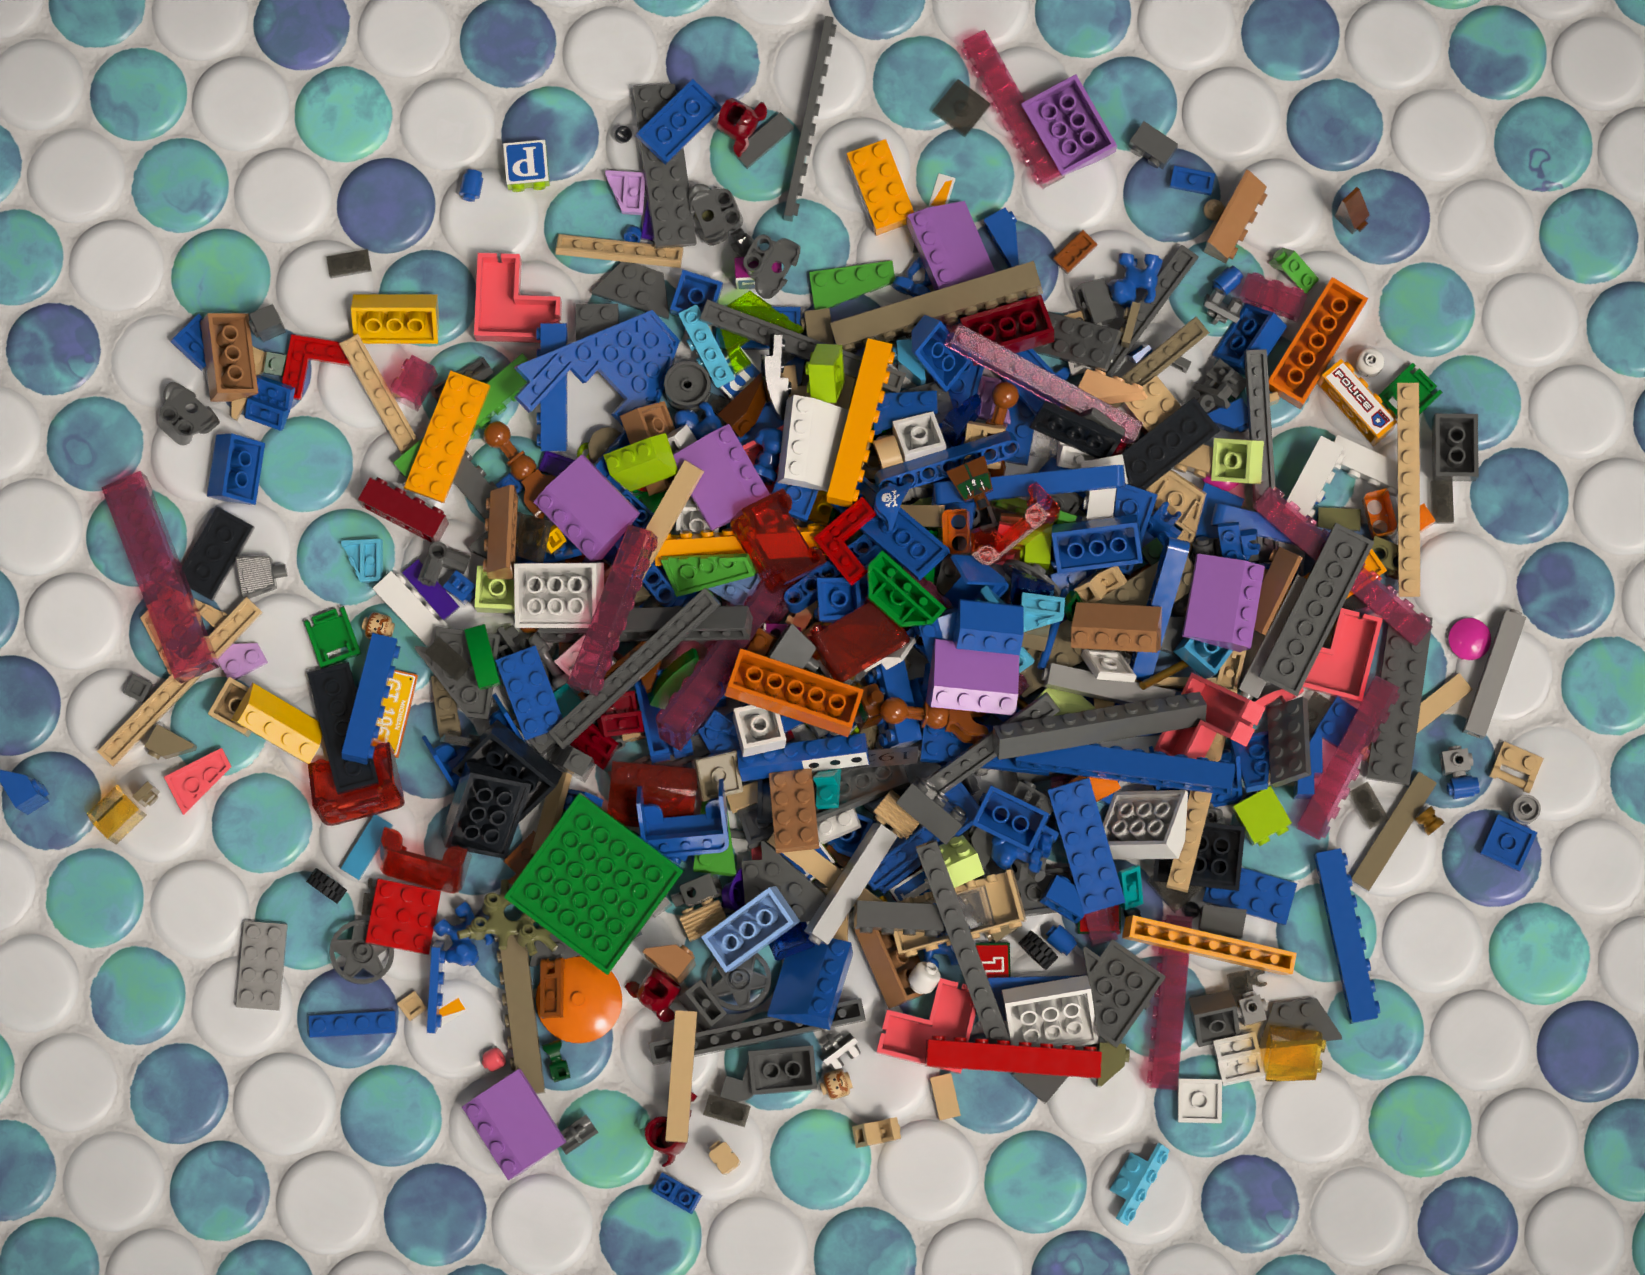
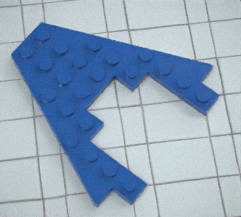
[514,310,680,481]

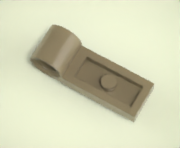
[431,676,462,739]

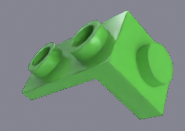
[1269,247,1319,294]

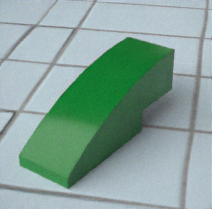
[464,624,501,690]
[647,648,699,710]

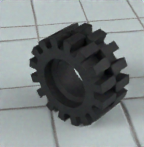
[306,868,347,904]
[1019,930,1058,970]

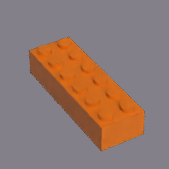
[1269,277,1368,409]
[725,648,864,737]

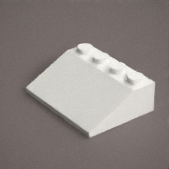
[777,395,849,492]
[514,563,604,628]
[1103,790,1188,860]
[1002,975,1099,1049]

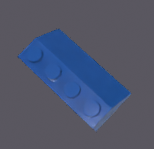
[1052,514,1143,574]

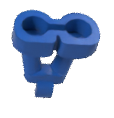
[892,257,932,297]

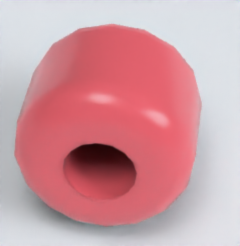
[482,1047,506,1072]

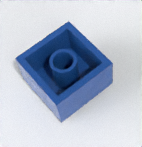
[670,270,723,326]

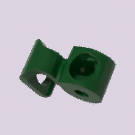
[542,1039,571,1083]

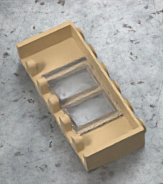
[894,869,1027,957]

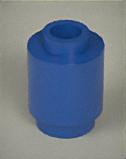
[459,169,483,202]
[1212,265,1244,296]
[1447,775,1480,799]
[1046,925,1078,956]

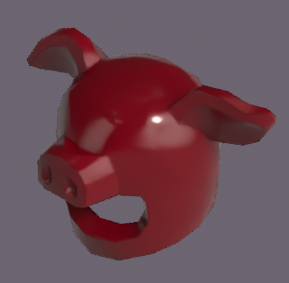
[717,98,767,157]
[625,967,681,1022]
[645,1110,692,1167]

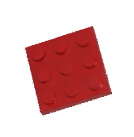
[364,879,441,955]

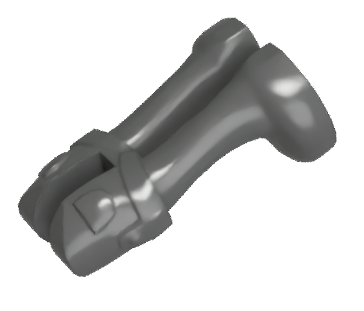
[519,633,571,691]

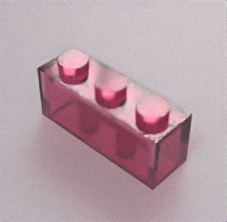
[1238,272,1308,322]

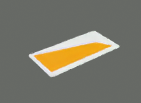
[929,173,955,207]
[427,995,467,1028]

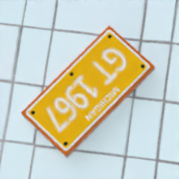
[372,670,418,759]

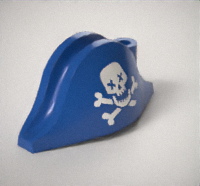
[873,482,912,534]

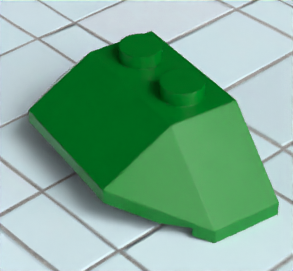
[867,551,946,627]

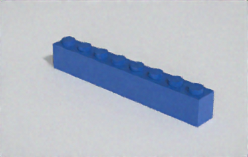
[1314,848,1380,1024]

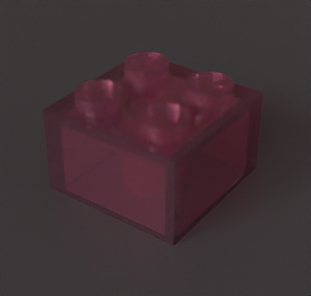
[391,355,438,412]

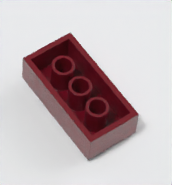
[960,295,1055,366]
[358,477,449,543]

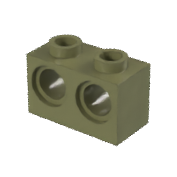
[1372,536,1398,580]

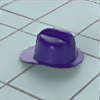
[721,868,745,912]

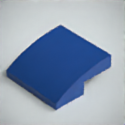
[245,375,295,431]

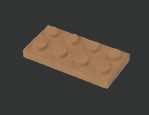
[769,768,820,853]

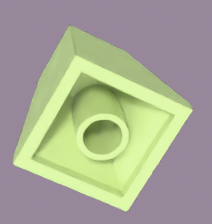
[1034,688,1096,716]

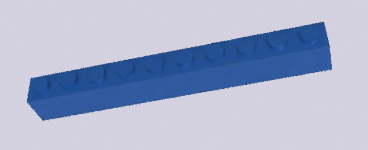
[1015,743,1235,796]

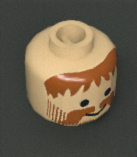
[362,612,395,639]
[820,1069,853,1100]

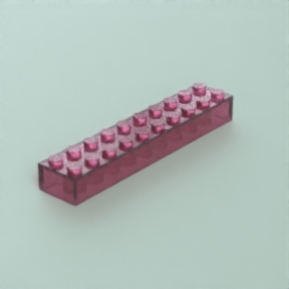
[101,471,220,684]
[656,558,803,751]

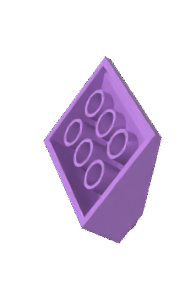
[1021,74,1117,176]
[906,201,995,291]
[673,424,771,531]
[534,455,640,561]
[1182,554,1265,652]
[926,638,1019,715]
[462,1069,567,1180]

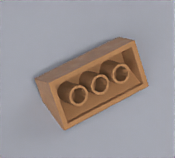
[1204,169,1268,264]
[201,313,258,402]
[620,401,676,496]
[483,485,518,579]
[1254,547,1303,635]
[1071,602,1162,653]
[854,929,925,1009]
[643,944,696,985]

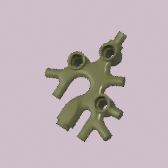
[457,879,558,956]

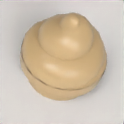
[1203,199,1225,221]

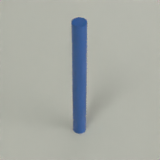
[1037,589,1070,670]

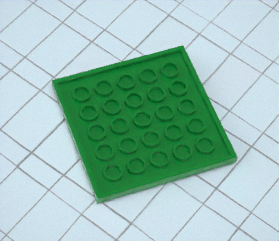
[504,793,685,975]

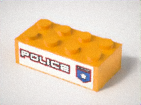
[847,139,914,236]
[1318,359,1397,447]

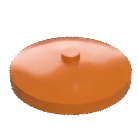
[536,957,623,1044]

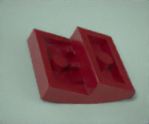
[597,691,645,738]
[569,724,619,770]

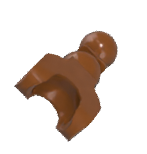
[985,382,1019,477]
[484,421,556,521]
[880,697,989,744]

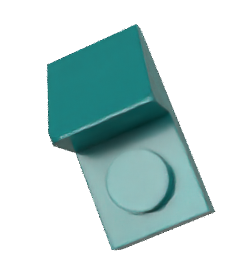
[813,768,841,809]
[1117,865,1144,910]

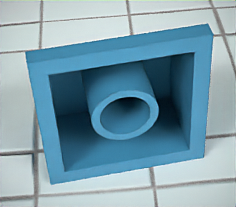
[893,339,926,386]
[1173,637,1233,679]

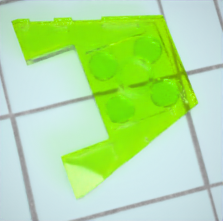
[719,291,803,376]

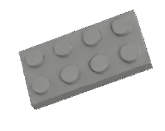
[236,921,288,1011]

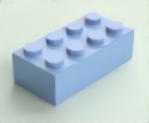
[701,886,800,973]

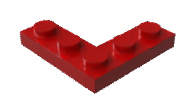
[282,334,351,400]
[814,496,877,586]

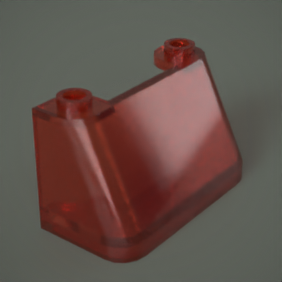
[971,482,1060,565]
[731,488,827,594]
[807,594,911,682]
[308,742,405,826]
[380,827,472,894]

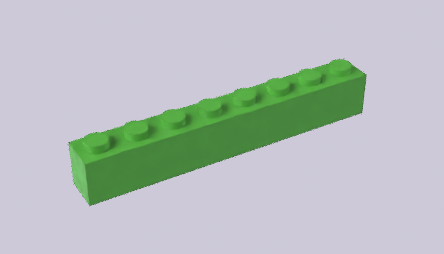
[393,353,529,480]

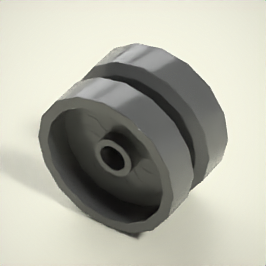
[664,361,711,412]

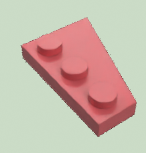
[164,748,232,815]

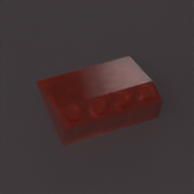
[607,760,697,827]

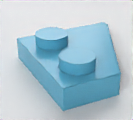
[341,539,383,583]
[1021,592,1065,632]

